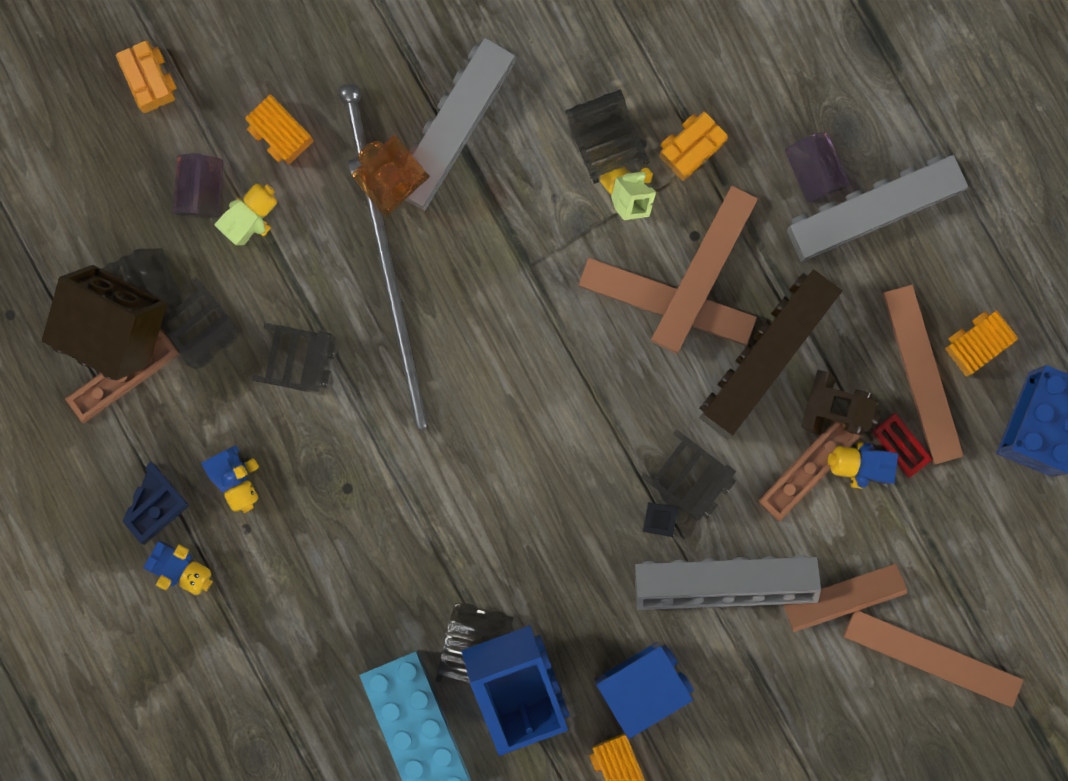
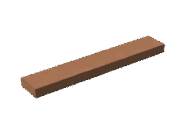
[651,186,758,355]
[578,258,757,346]
[882,284,964,465]
[843,611,1024,708]

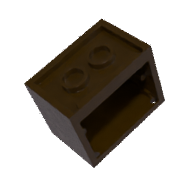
[42,265,168,381]

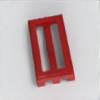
[871,413,933,478]

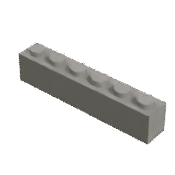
[391,38,516,212]
[786,154,968,262]
[635,555,821,610]

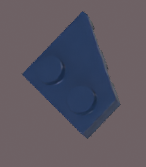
[122,462,189,545]

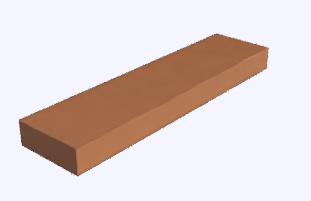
[65,329,181,423]
[757,422,862,522]
[783,564,907,633]

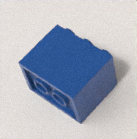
[996,365,1068,477]
[461,625,570,756]
[594,642,694,739]

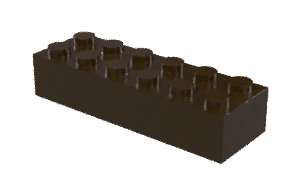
[699,269,842,440]

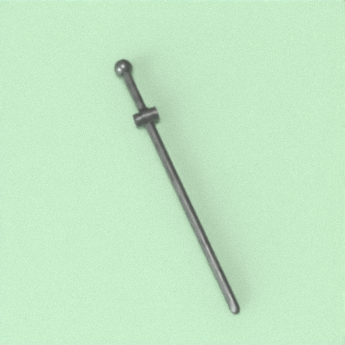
[338,84,427,430]

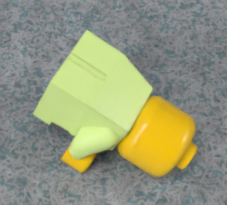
[600,163,656,220]
[214,183,277,245]

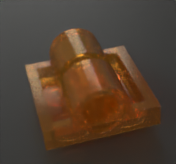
[351,134,430,217]

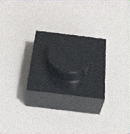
[643,502,678,537]

